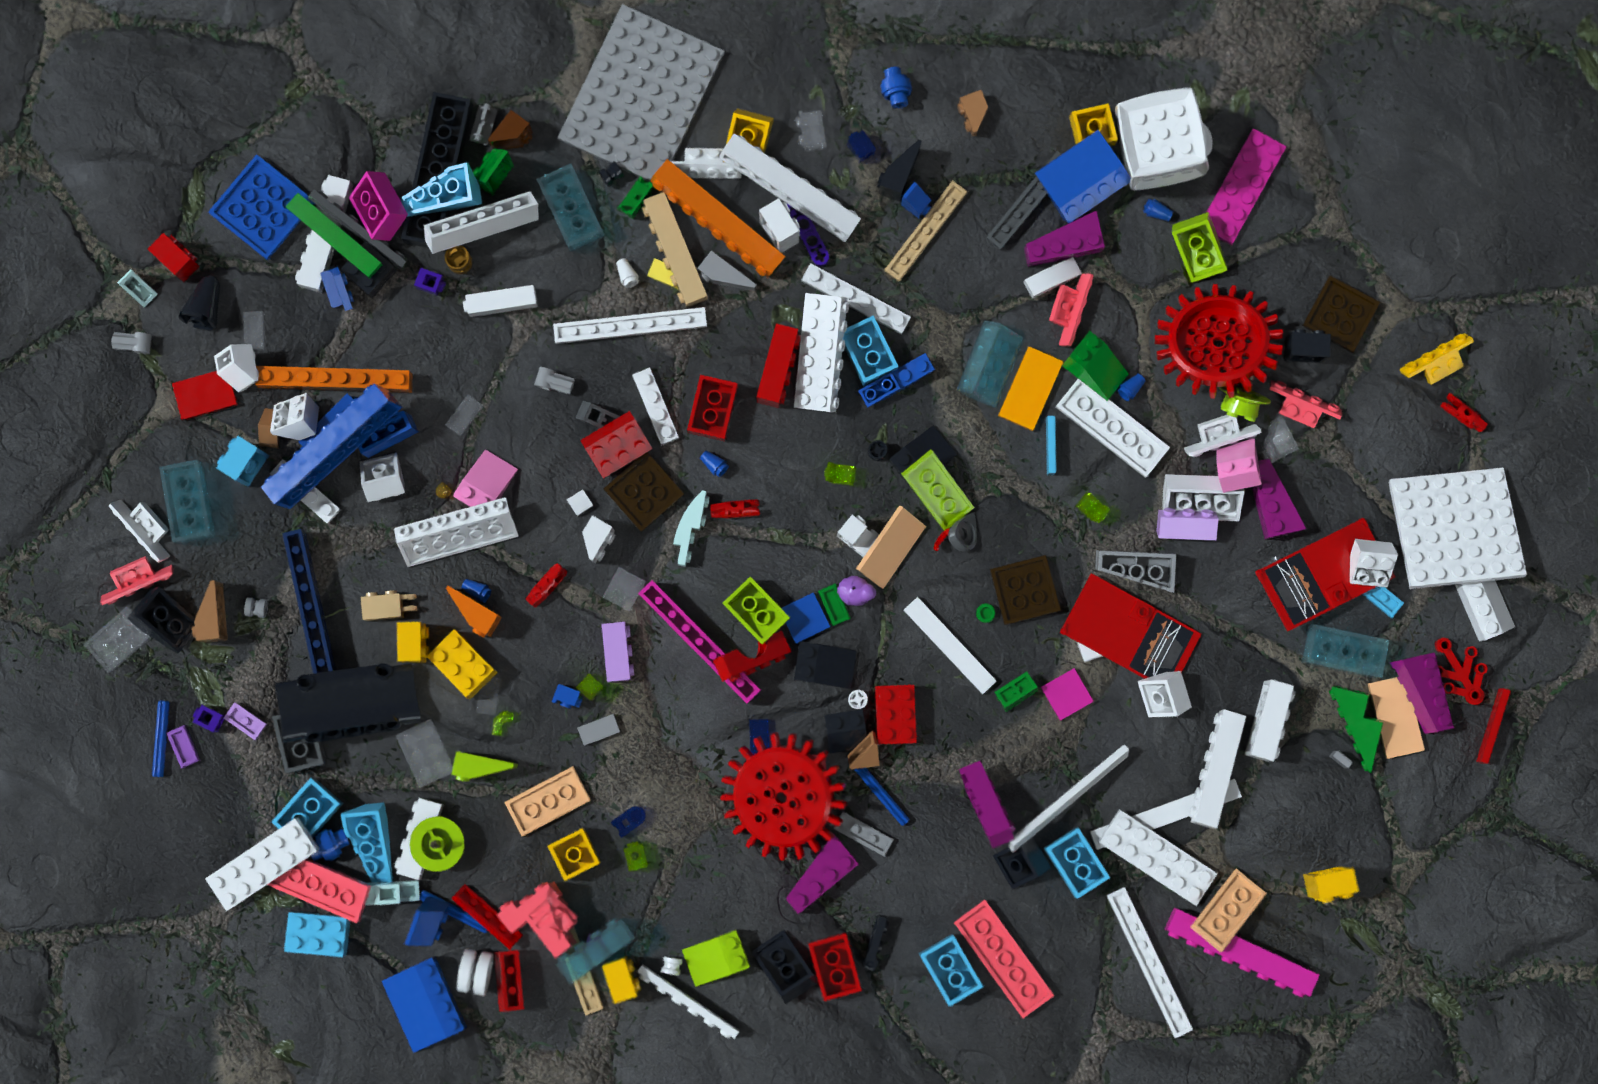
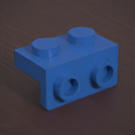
[320,267,354,311]

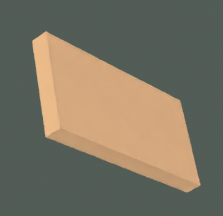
[856,505,926,589]
[1368,677,1425,759]
[504,766,591,837]
[1190,868,1267,952]

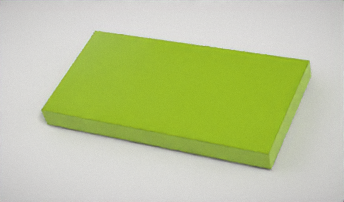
[901,449,975,530]

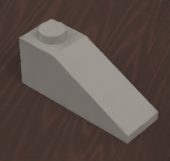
[697,251,757,291]

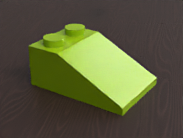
[1172,212,1228,283]
[723,577,790,645]
[451,752,518,782]
[682,929,750,987]

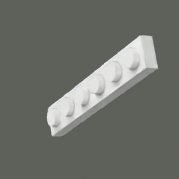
[802,263,911,335]
[638,965,739,1039]

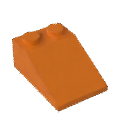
[446,586,502,638]

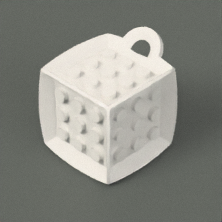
[1115,88,1213,190]

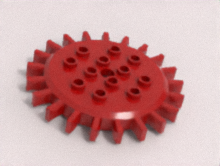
[1155,284,1283,399]
[720,732,847,861]

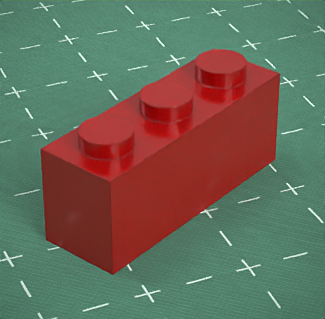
[494,950,524,1011]

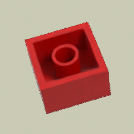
[148,233,199,282]

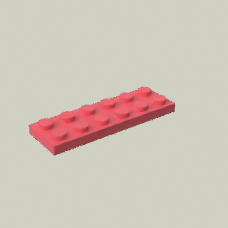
[267,858,371,923]
[953,899,1054,1018]

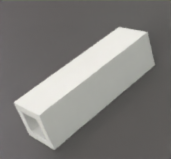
[463,285,538,317]

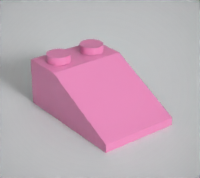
[1217,439,1262,493]
[453,449,518,507]

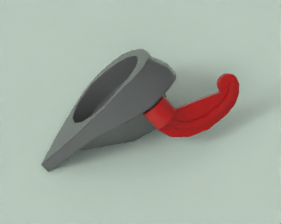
[933,512,977,552]

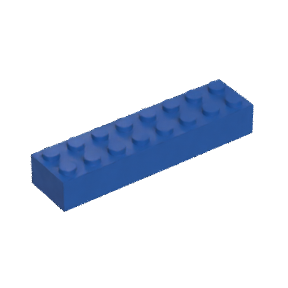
[261,383,402,509]

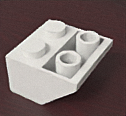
[214,344,259,392]
[270,393,319,440]
[582,516,616,564]
[1350,539,1398,587]

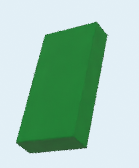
[818,583,851,626]

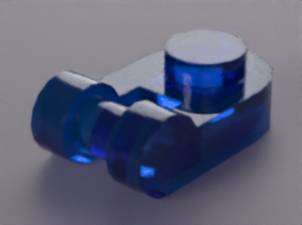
[610,806,646,838]

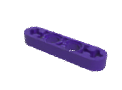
[787,204,829,267]

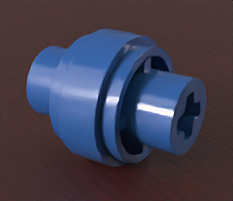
[881,67,912,109]
[311,829,350,861]

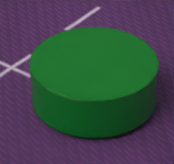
[976,603,995,623]

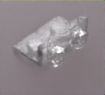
[795,110,827,152]

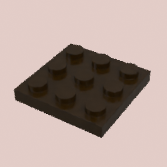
[1302,275,1380,353]
[603,452,685,532]
[990,555,1061,625]

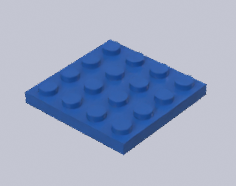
[208,154,315,260]

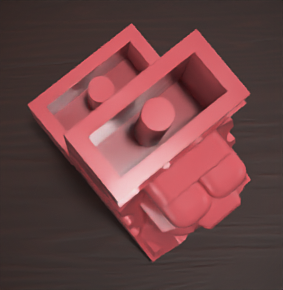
[497,882,578,958]

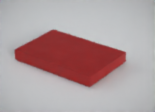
[172,371,238,420]

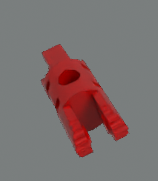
[1440,393,1488,432]
[710,499,760,519]
[526,563,568,608]

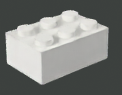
[759,198,800,253]

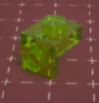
[824,462,856,486]
[1075,492,1110,523]

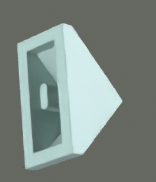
[117,269,158,307]

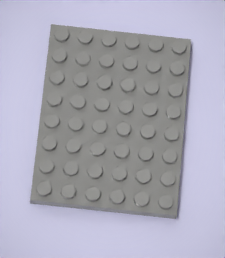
[558,4,724,182]

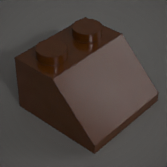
[488,110,533,150]

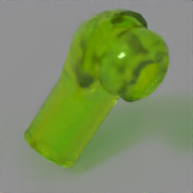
[491,710,514,736]

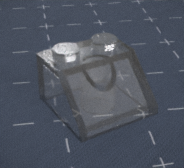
[1263,415,1299,464]

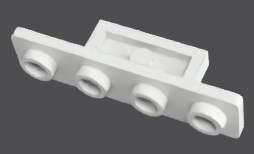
[671,148,742,179]
[1184,415,1262,457]
[109,500,170,562]

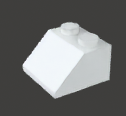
[360,453,405,502]
[1138,671,1192,717]

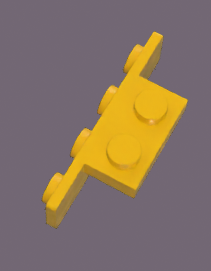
[1400,333,1474,385]

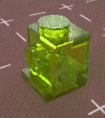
[624,841,649,872]

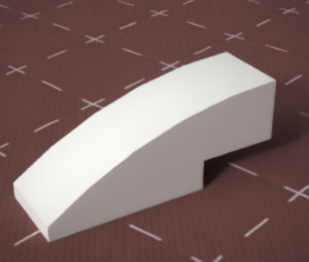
[1024,258,1082,299]

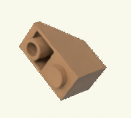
[957,90,988,137]

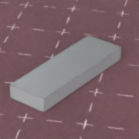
[833,812,894,857]

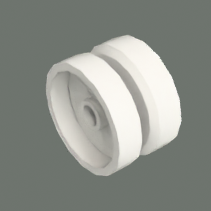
[457,948,494,996]

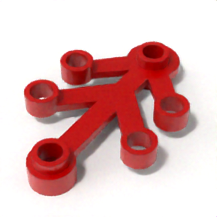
[1435,638,1488,705]

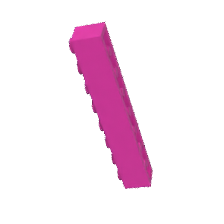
[638,580,761,704]
[1165,908,1319,998]

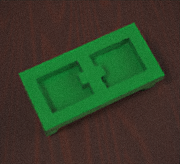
[617,176,655,219]
[994,672,1038,712]

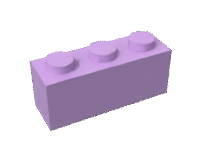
[1156,508,1218,540]
[602,622,634,683]

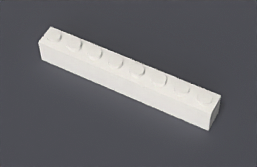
[719,134,861,242]

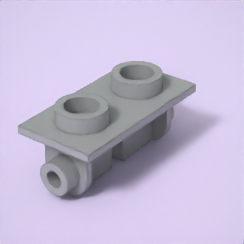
[469,104,498,146]

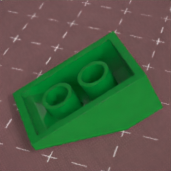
[473,149,514,196]
[1062,331,1128,401]

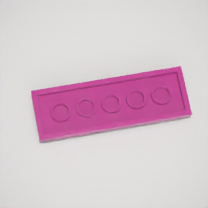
[1206,128,1286,245]

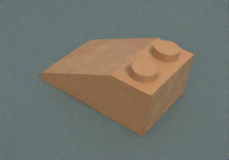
[192,580,228,643]

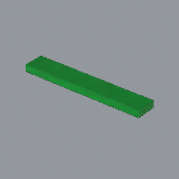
[285,193,382,279]

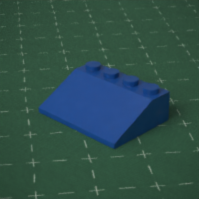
[1035,130,1131,224]
[382,956,467,1053]

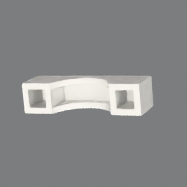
[395,798,444,880]

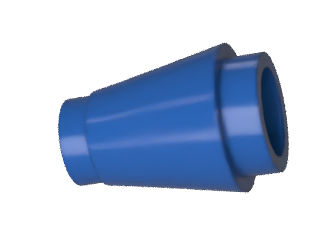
[1143,199,1173,221]
[1118,374,1146,401]
[700,450,729,477]
[461,579,491,603]

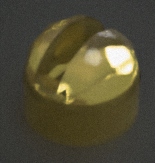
[435,482,452,498]

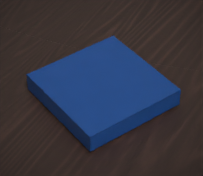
[781,592,830,644]

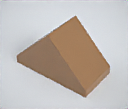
[258,408,281,449]
[847,731,880,769]

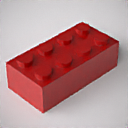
[756,323,801,408]

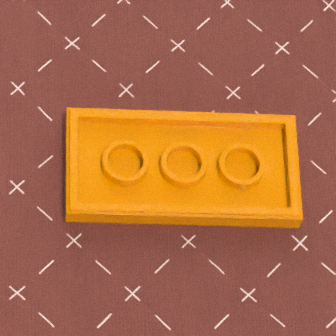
[998,346,1063,431]

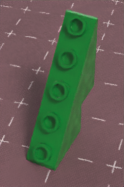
[1329,685,1384,773]

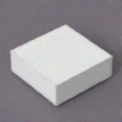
[567,490,593,516]

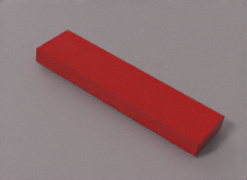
[1476,688,1511,764]
[452,884,523,950]

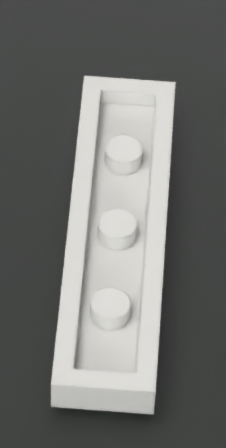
[633,368,679,446]
[270,459,341,524]

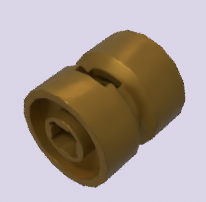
[444,245,472,274]

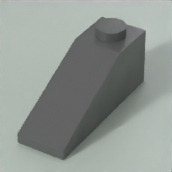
[576,401,620,429]

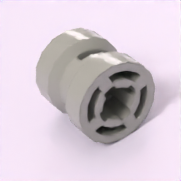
[244,597,268,618]

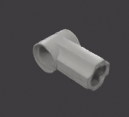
[111,332,152,354]
[534,367,575,395]

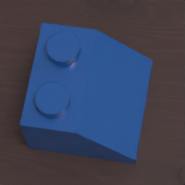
[405,896,449,946]

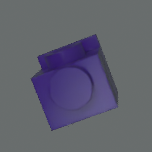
[414,268,446,296]
[193,705,225,733]

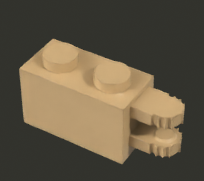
[361,590,417,621]

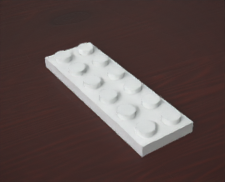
[1056,379,1170,478]
[1098,809,1217,906]
[205,817,320,911]

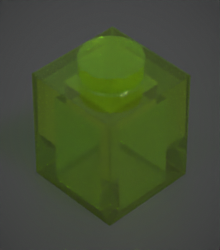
[576,674,605,701]

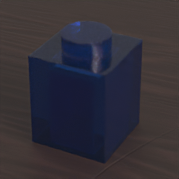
[847,130,876,163]

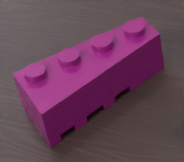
[1024,211,1105,267]
[1252,459,1306,539]
[1390,652,1454,734]
[959,761,1015,848]
[786,833,858,914]

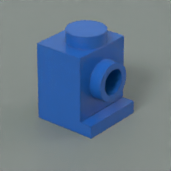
[552,684,583,709]

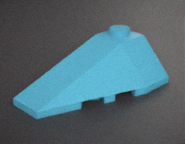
[401,163,482,217]
[341,802,393,883]

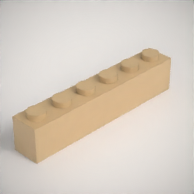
[641,192,707,308]

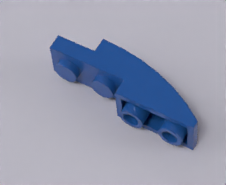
[859,353,935,407]

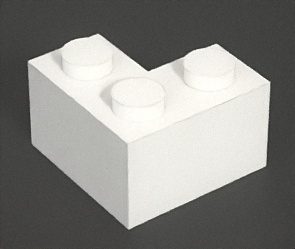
[837,515,879,558]

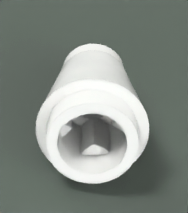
[616,258,639,288]

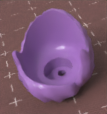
[837,576,876,606]

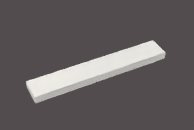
[903,597,996,694]

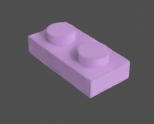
[224,702,267,740]

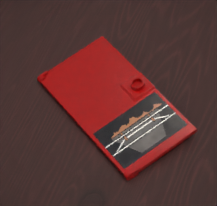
[1255,518,1396,632]
[1060,573,1201,679]

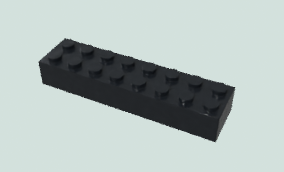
[401,92,473,248]

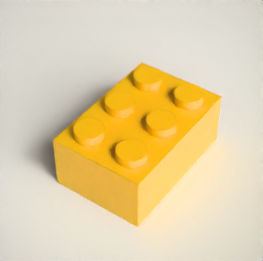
[427,629,498,699]
[1303,866,1359,902]

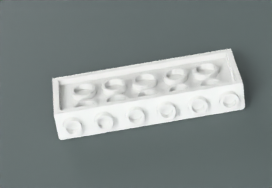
[794,293,849,412]
[394,498,519,567]

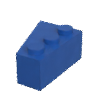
[358,411,419,458]

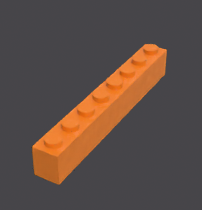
[651,159,785,278]
[255,366,413,393]

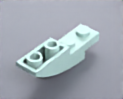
[673,491,710,567]
[365,880,419,905]

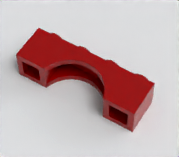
[713,631,791,682]

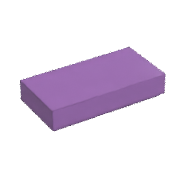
[166,725,200,768]

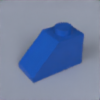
[901,182,932,219]

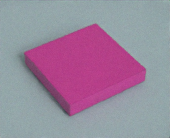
[1040,668,1094,721]

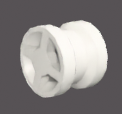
[848,690,868,709]
[661,956,683,975]

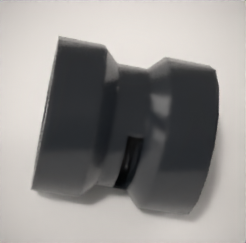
[598,161,624,187]
[868,440,888,461]

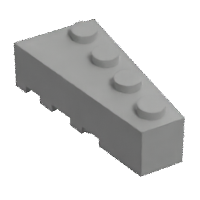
[1095,550,1176,593]

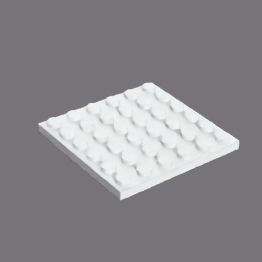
[1388,468,1527,589]

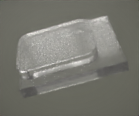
[603,567,646,612]

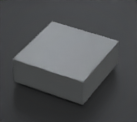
[1329,751,1352,768]

